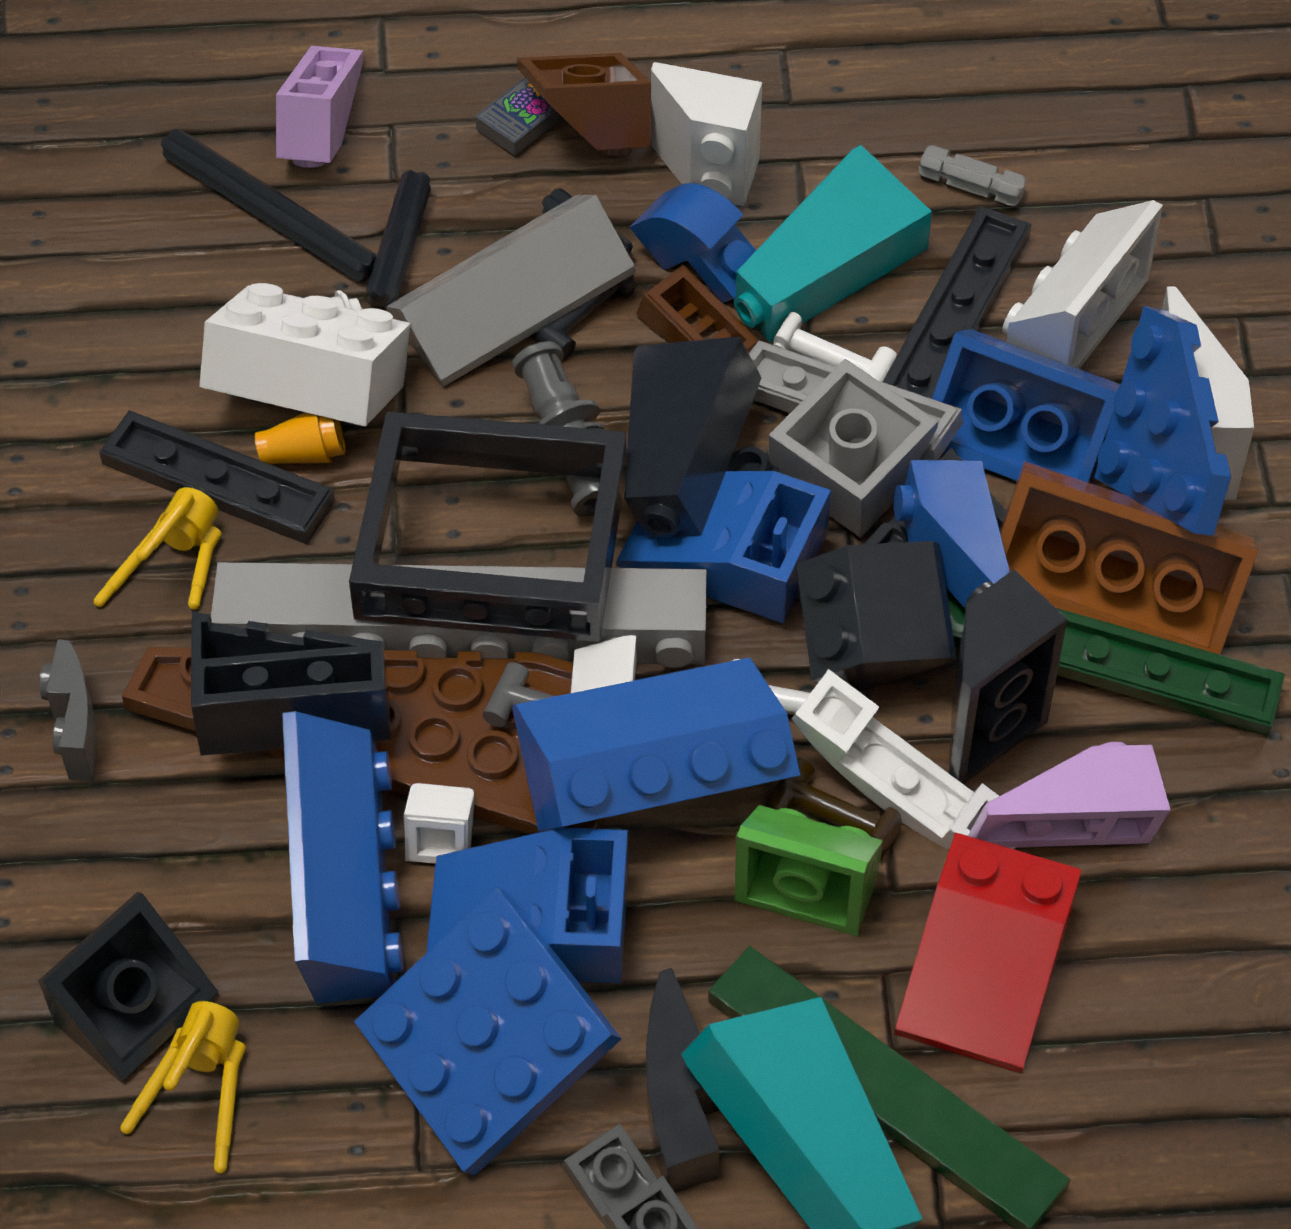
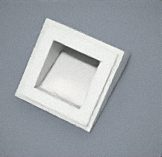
[571,635,637,693]
[404,783,474,864]

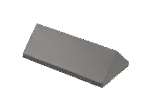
[386,195,636,387]

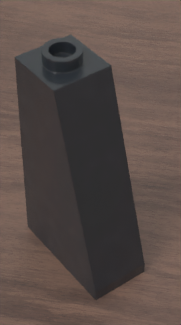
[624,337,762,538]

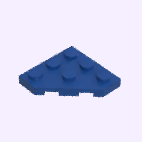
[1094,306,1231,536]

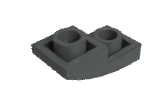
[40,639,97,781]
[561,1123,699,1229]

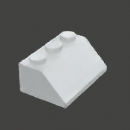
[1002,200,1163,369]

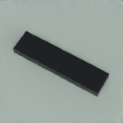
[99,410,335,545]

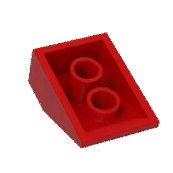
[894,832,1082,1074]

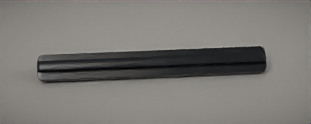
[161,129,376,282]

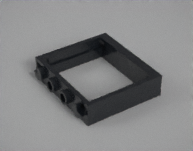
[349,412,627,642]

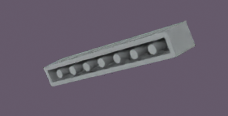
[211,562,706,668]

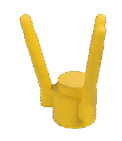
[93,487,222,610]
[120,1001,246,1174]

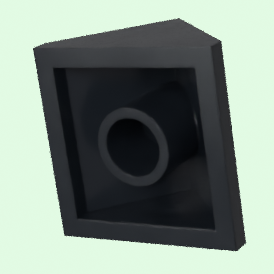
[38,892,219,1081]

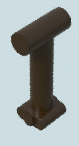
[763,757,902,860]

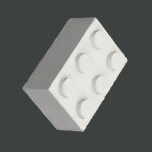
[199,283,411,427]

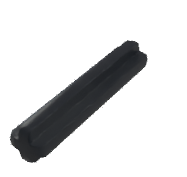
[366,170,431,308]

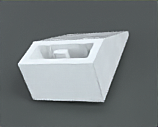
[1162,287,1254,500]

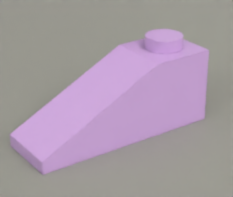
[276,46,363,168]
[968,742,1171,848]

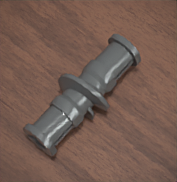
[512,341,605,516]

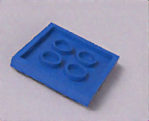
[354,887,622,1175]

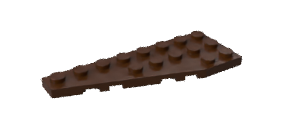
[122,647,604,835]

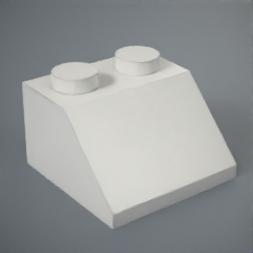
[651,62,762,206]

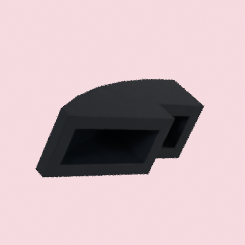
[646,968,719,1193]

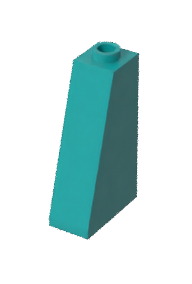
[734,145,932,343]
[681,997,923,1229]

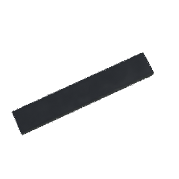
[883,206,1032,399]

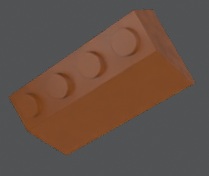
[1000,461,1259,655]

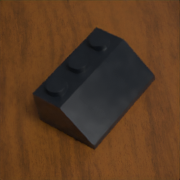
[948,569,1068,784]

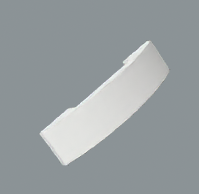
[792,669,1016,850]

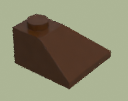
[517,53,651,156]

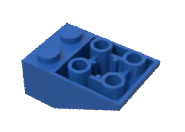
[616,471,831,624]
[426,827,629,983]

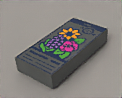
[475,78,563,156]

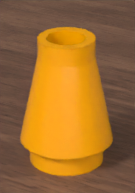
[255,412,346,465]

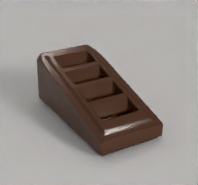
[636,265,759,353]

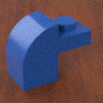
[629,183,756,303]

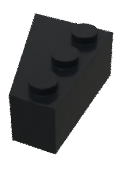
[191,612,391,756]

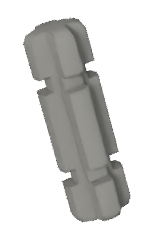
[919,145,1026,207]

